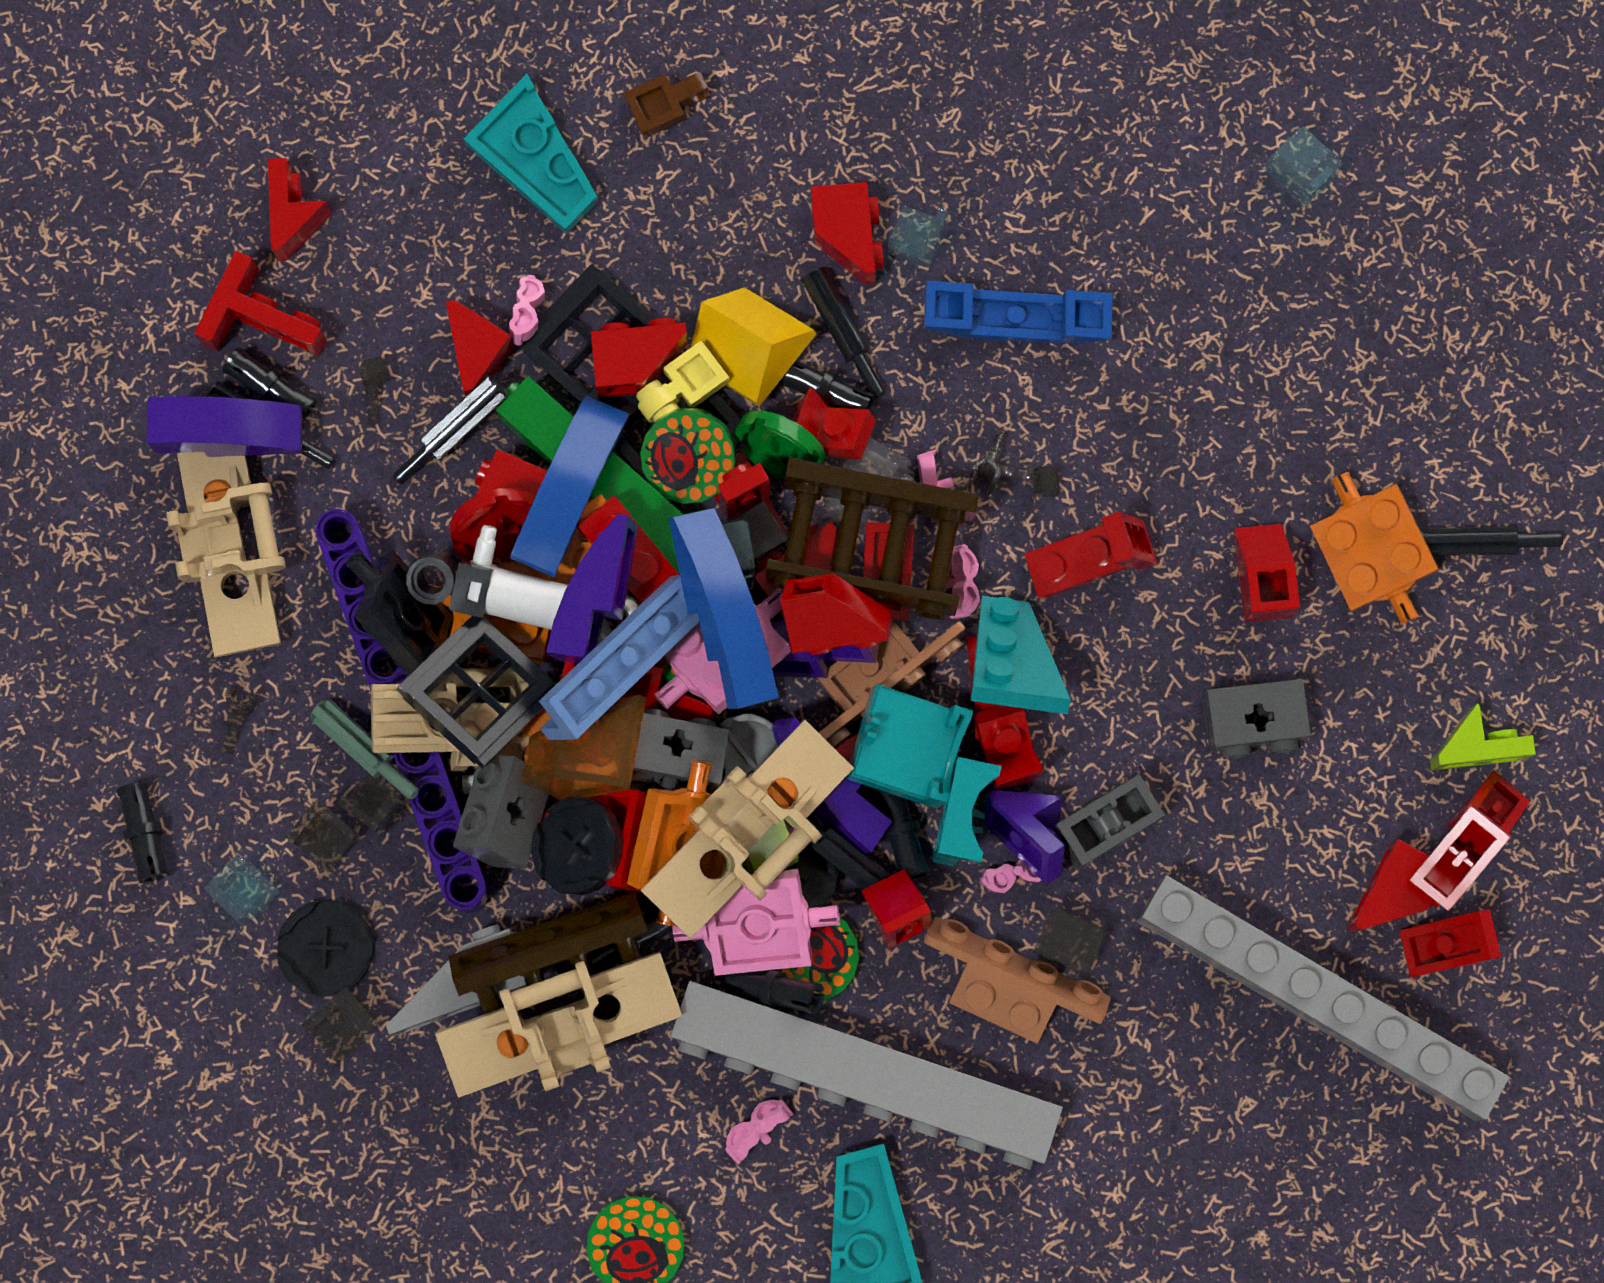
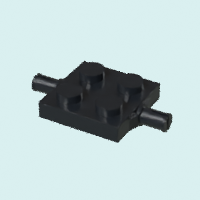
[346,550,466,675]

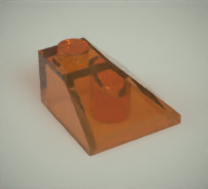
[521,694,646,800]

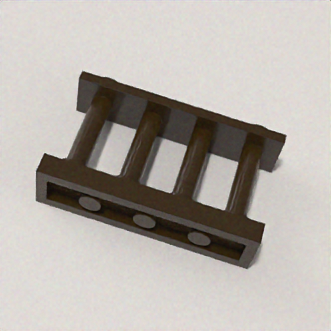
[766,458,979,620]
[448,892,648,1020]

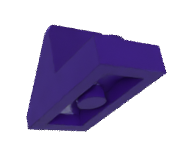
[984,790,1065,885]

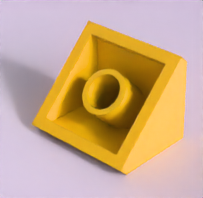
[690,287,816,407]

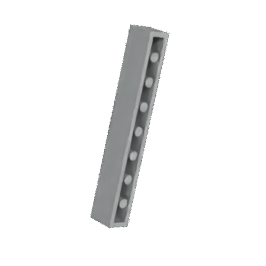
[1136,875,1510,1121]
[670,981,1063,1170]

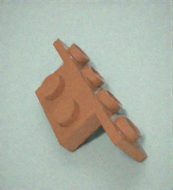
[817,620,966,749]
[924,917,1111,1044]

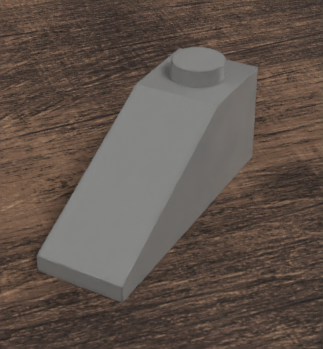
[386,925,527,1037]

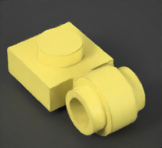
[636,341,730,423]

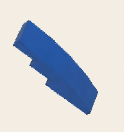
[668,508,779,709]

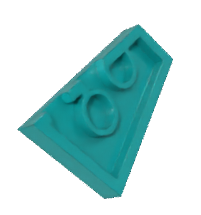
[463,74,598,235]
[971,596,1071,715]
[830,1144,922,1283]

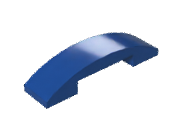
[924,281,1113,343]
[510,395,629,577]

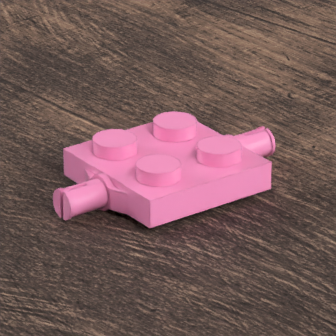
[654,588,791,714]
[672,869,840,975]

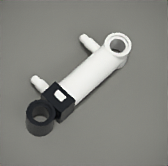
[406,525,640,644]

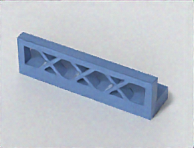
[539,575,699,740]

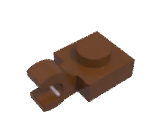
[623,72,710,139]

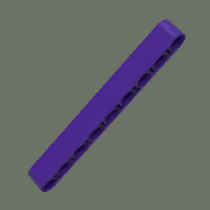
[315,508,491,913]

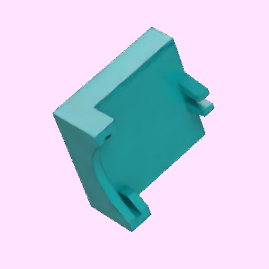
[845,684,973,808]
[932,757,1001,866]

